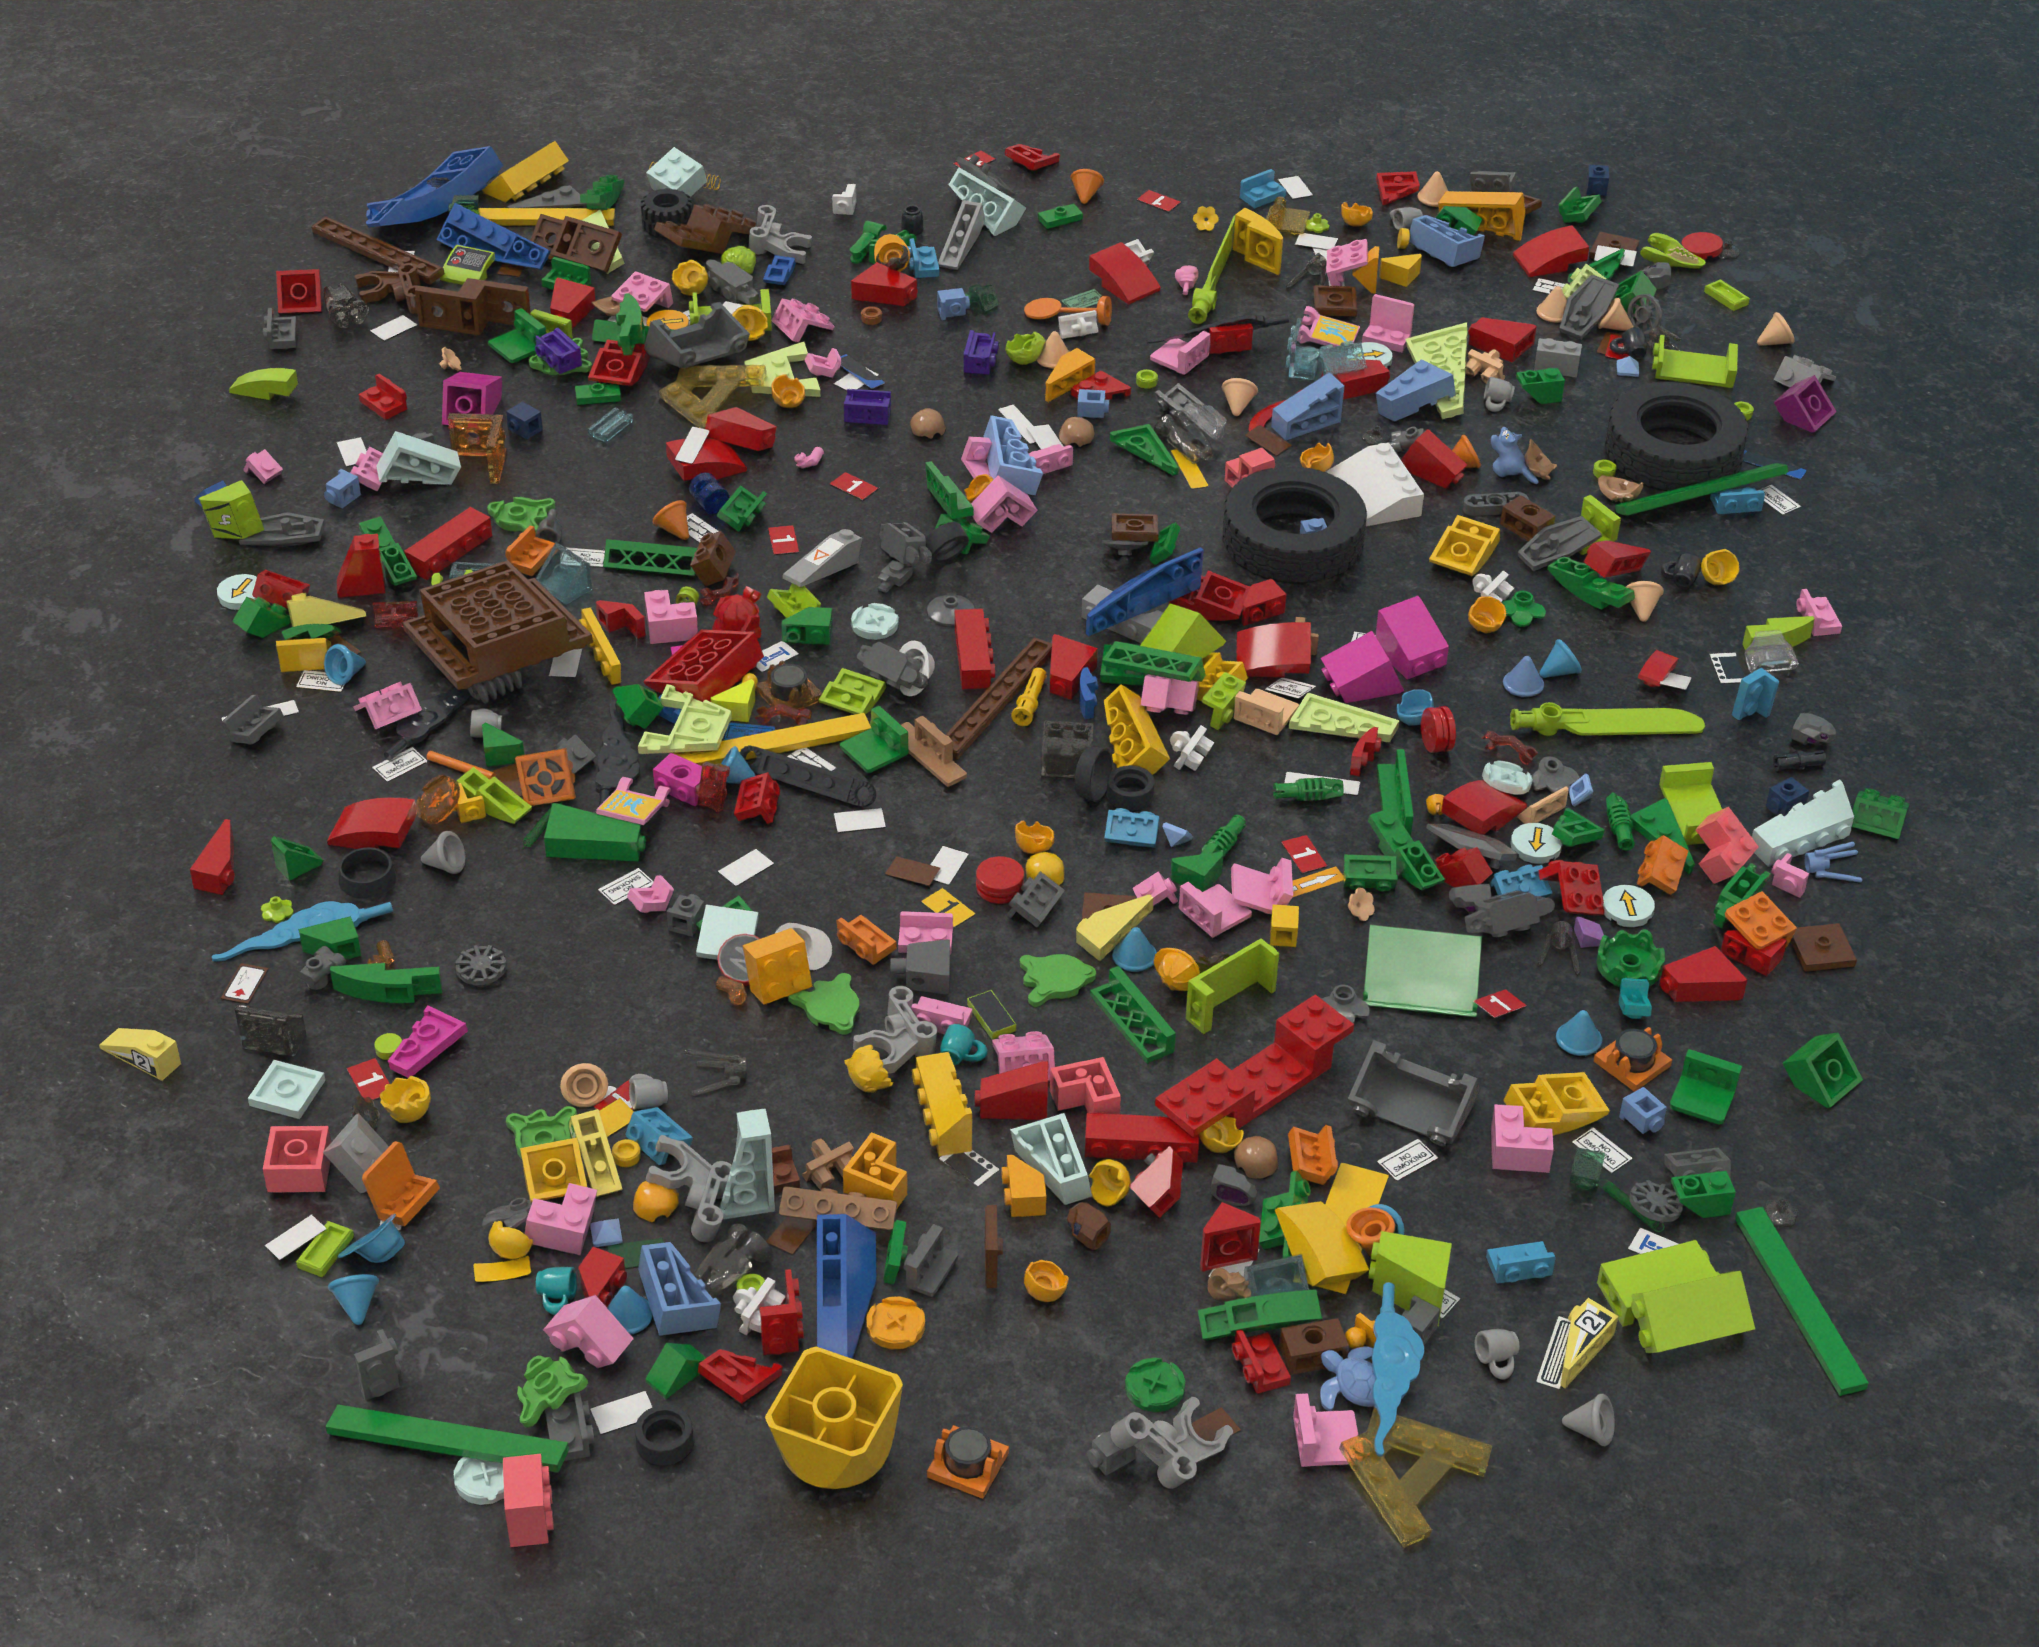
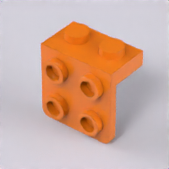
[1725,891,1797,949]
[362,1141,440,1226]

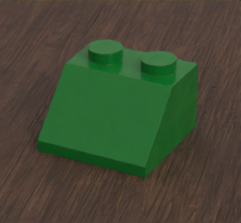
[1613,271,1657,319]
[1782,1032,1863,1108]

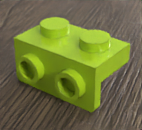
[767,583,821,619]
[1202,672,1246,730]

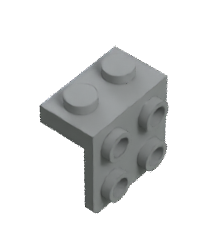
[1774,355,1836,387]

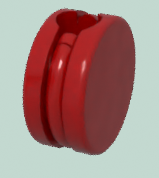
[1421,706,1456,753]
[976,856,1024,904]

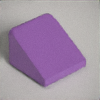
[1574,917,1604,948]

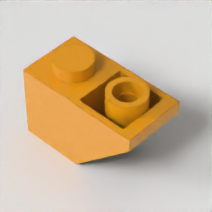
[1001,1155,1046,1217]

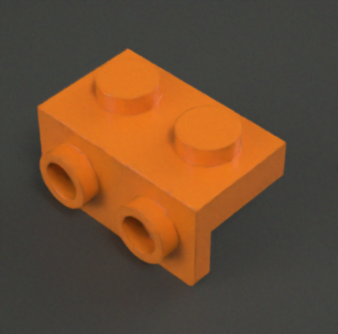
[505,526,556,576]
[1637,835,1688,895]
[837,915,897,965]
[1288,1125,1338,1185]

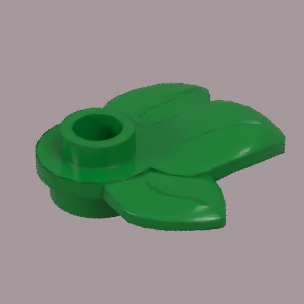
[1502,591,1546,627]

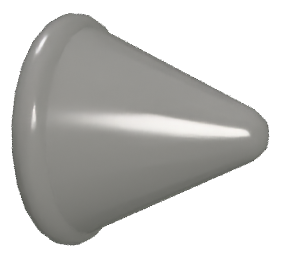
[421,831,465,874]
[1562,1394,1615,1446]

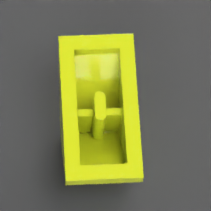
[711,679,755,722]

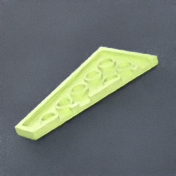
[1405,323,1468,419]

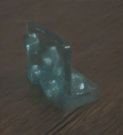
[1286,318,1321,380]
[1307,340,1367,375]

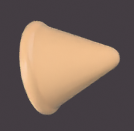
[1418,172,1448,207]
[1536,286,1567,323]
[1597,298,1634,331]
[1757,312,1795,346]
[1037,331,1070,369]
[1222,378,1258,416]
[1626,581,1664,622]
[560,1063,608,1108]

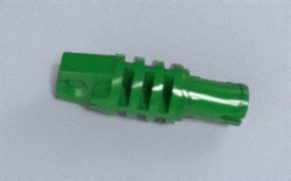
[1273,777,1344,801]
[1606,792,1635,851]
[1201,815,1246,858]

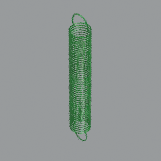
[522,802,562,849]
[1598,1179,1664,1232]

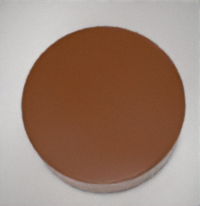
[861,307,882,325]

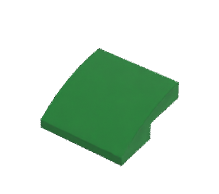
[281,624,341,640]

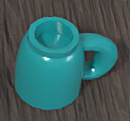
[940,1024,988,1065]
[536,1267,577,1315]

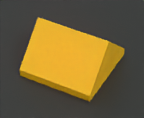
[276,638,331,672]
[520,1138,587,1203]

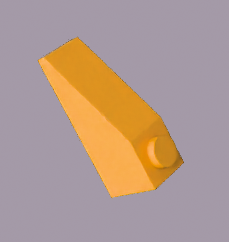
[1045,348,1095,402]

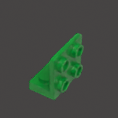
[488,308,546,363]
[840,706,909,773]
[1852,788,1909,839]

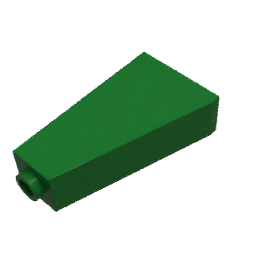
[544,803,646,861]

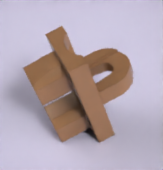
[802,1139,854,1190]

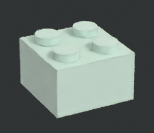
[646,147,707,197]

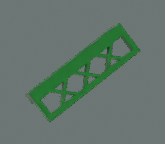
[925,461,974,519]
[603,539,697,577]
[1102,641,1206,682]
[1377,749,1414,836]
[1090,966,1176,1064]

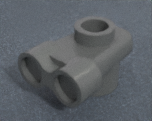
[1390,427,1425,453]
[299,946,346,990]

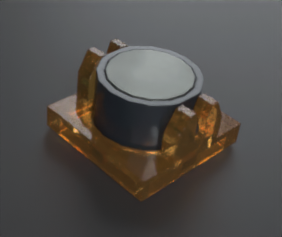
[756,661,822,717]

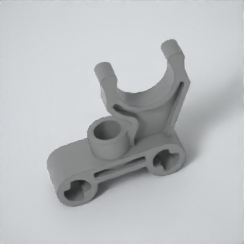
[748,205,812,264]
[853,986,937,1073]
[646,1135,732,1242]
[1110,1397,1233,1489]

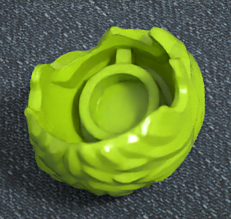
[721,246,756,274]
[1005,332,1046,365]

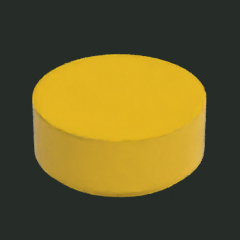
[1397,228,1410,249]
[612,1139,641,1167]

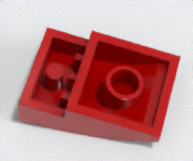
[1513,226,1589,277]
[1089,242,1161,305]
[588,340,650,386]
[666,438,747,483]
[1168,571,1251,620]
[1236,622,1311,678]
[1441,780,1527,835]
[327,798,417,849]

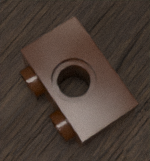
[1500,495,1556,541]
[690,531,736,586]
[1279,1318,1349,1375]

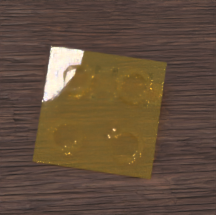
[1266,196,1310,234]

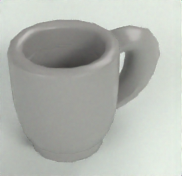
[1389,207,1423,230]
[1484,377,1515,412]
[470,709,502,738]
[629,1074,668,1109]
[1475,1329,1519,1379]

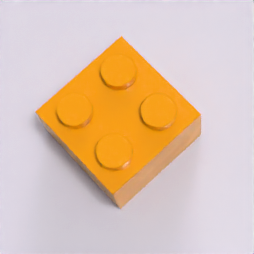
[743,928,812,1004]

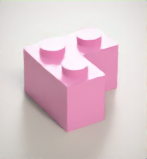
[971,475,1038,533]
[644,590,698,644]
[1141,674,1199,715]
[1491,1105,1553,1173]
[525,1183,597,1255]
[543,1295,633,1368]

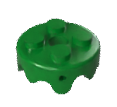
[1597,929,1665,987]

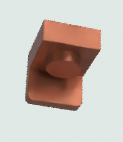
[772,1145,800,1194]

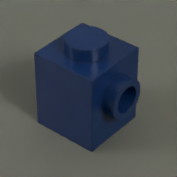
[1586,165,1609,196]
[506,402,543,440]
[1766,777,1809,816]

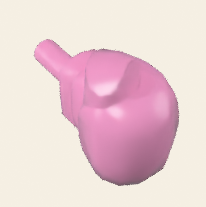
[1175,265,1198,295]

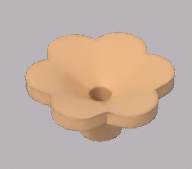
[440,347,461,371]
[1348,888,1375,921]

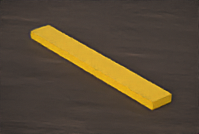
[466,208,615,226]
[673,713,871,768]

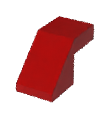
[596,600,646,639]

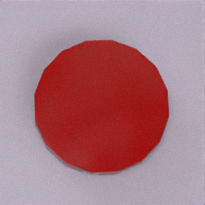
[1681,232,1723,260]

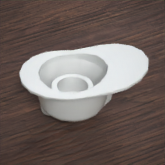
[900,640,935,697]
[775,923,832,970]

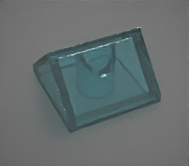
[536,542,592,604]
[1244,1254,1309,1297]

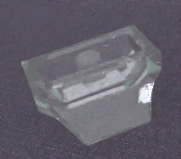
[1181,404,1227,440]
[1744,630,1799,673]

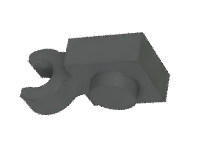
[878,560,913,593]

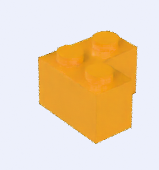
[843,1132,907,1208]

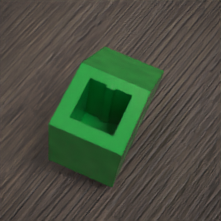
[1435,206,1482,235]
[1516,368,1565,404]
[233,596,291,638]
[781,607,833,645]
[612,684,664,729]
[298,916,361,960]
[1671,1171,1736,1218]

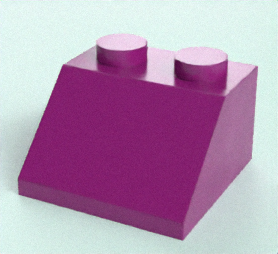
[1774,375,1836,432]

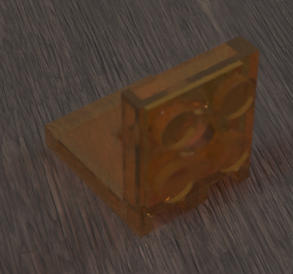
[448,413,507,484]

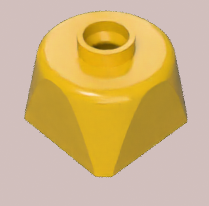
[765,1347,903,1489]

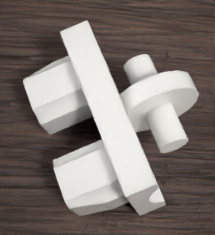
[1058,310,1098,339]
[1473,571,1514,603]
[1170,725,1214,771]
[733,1277,786,1336]

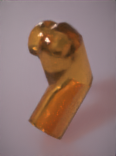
[367,940,394,968]
[716,976,747,1005]

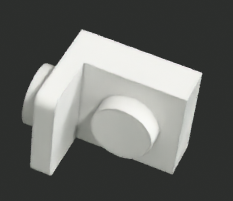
[832,184,857,215]

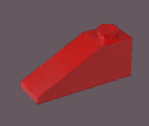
[1584,540,1651,578]
[190,819,235,895]

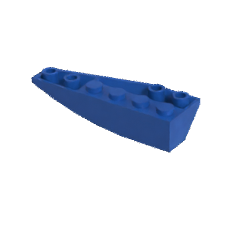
[436,203,551,270]
[1086,548,1204,636]
[817,1214,877,1359]

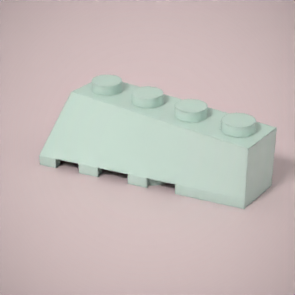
[948,168,1026,236]
[1752,779,1854,867]
[720,1109,775,1219]

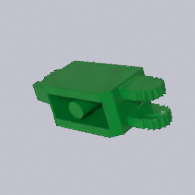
[1713,863,1771,928]

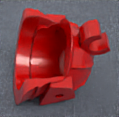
[712,586,761,639]

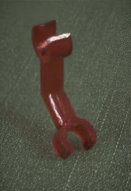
[700,572,739,606]
[754,704,812,726]
[1482,731,1538,765]

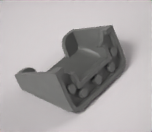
[644,302,750,368]
[1348,1040,1480,1146]

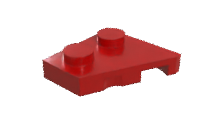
[1005,144,1060,170]
[1376,171,1420,205]
[1071,370,1131,400]
[698,1349,783,1404]

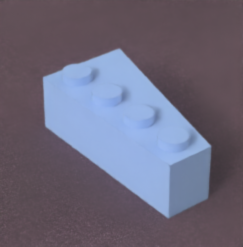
[984,416,1043,495]

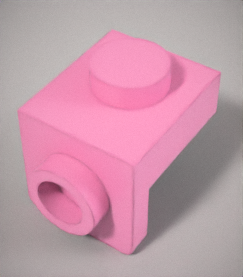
[805,348,841,378]
[243,449,283,484]
[1772,853,1809,898]
[1133,871,1178,906]
[627,875,674,913]

